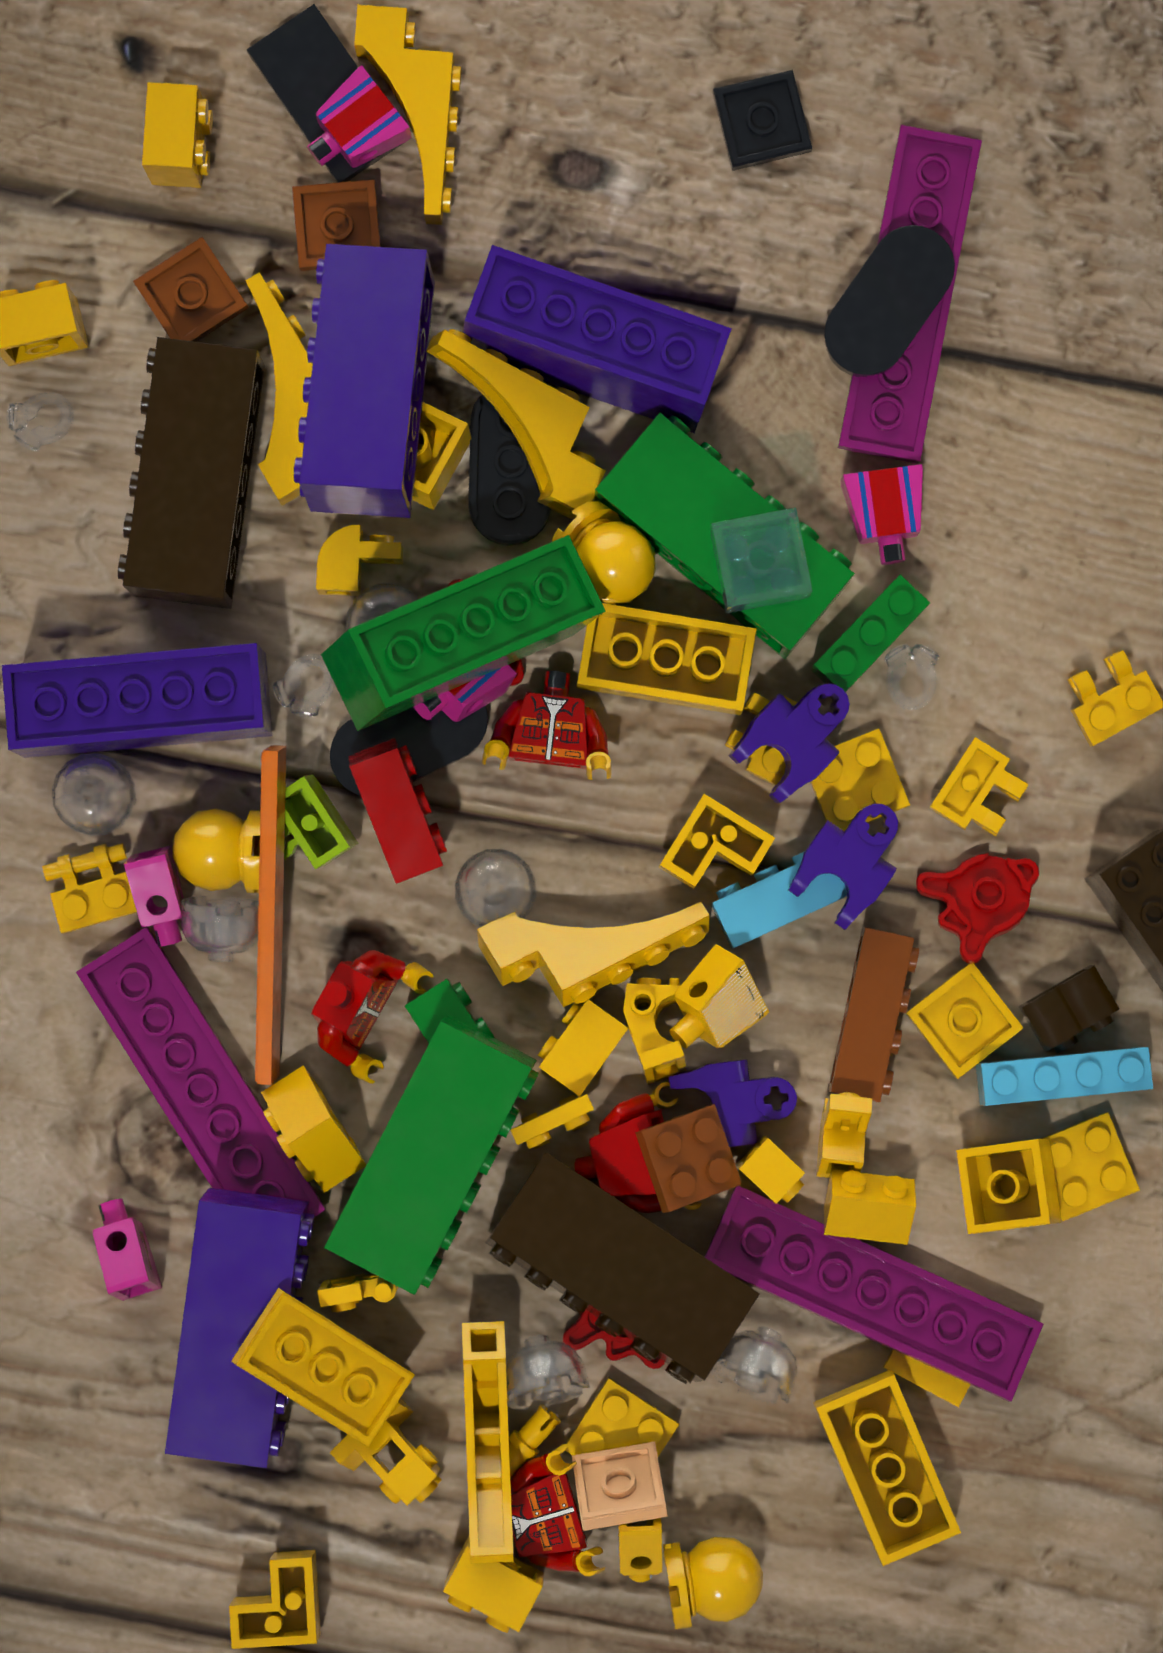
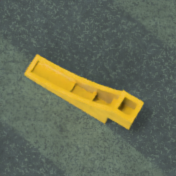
[354,4,462,225]
[245,272,313,506]
[426,329,606,520]
[477,902,709,1008]
[462,1321,514,1564]

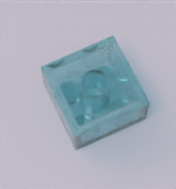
[710,508,813,613]

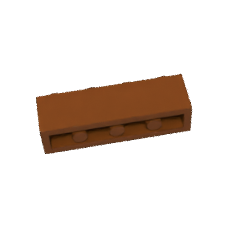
[828,927,919,1102]

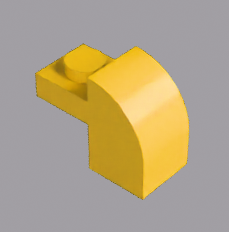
[316,524,403,596]
[816,1092,872,1178]

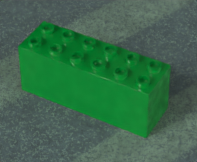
[595,413,855,660]
[321,535,606,731]
[324,1015,539,1295]

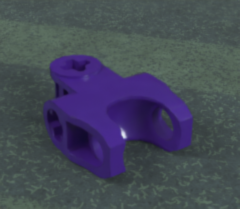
[728,683,850,804]
[788,804,898,930]
[669,1059,797,1147]

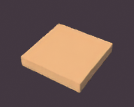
[572,1442,668,1531]

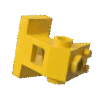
[623,978,687,1084]
[329,1398,442,1506]

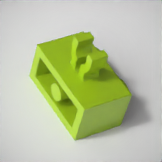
[284,774,359,870]

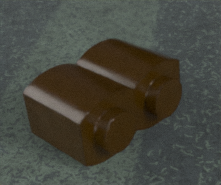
[1018,965,1120,1053]

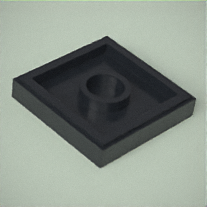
[712,70,812,171]

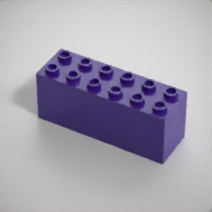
[294,244,435,518]
[463,245,732,434]
[2,643,273,758]
[165,1188,315,1468]

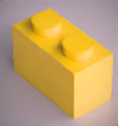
[537,1000,628,1097]
[736,1135,805,1204]
[824,1169,916,1245]

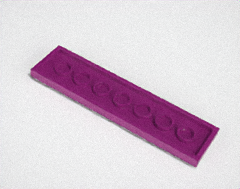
[838,125,982,464]
[76,927,327,1216]
[704,1186,1044,1402]

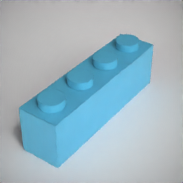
[711,851,847,949]
[976,1047,1153,1106]

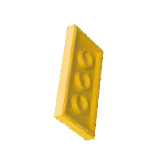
[231,1288,415,1447]

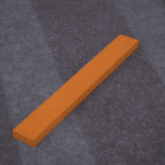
[255,745,287,1085]

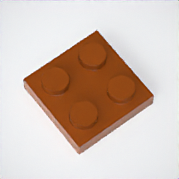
[292,179,381,271]
[133,237,249,342]
[635,1104,742,1213]

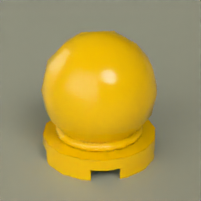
[552,501,656,604]
[172,808,260,893]
[663,1537,763,1629]

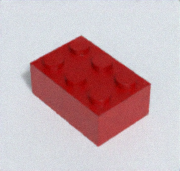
[348,738,447,884]

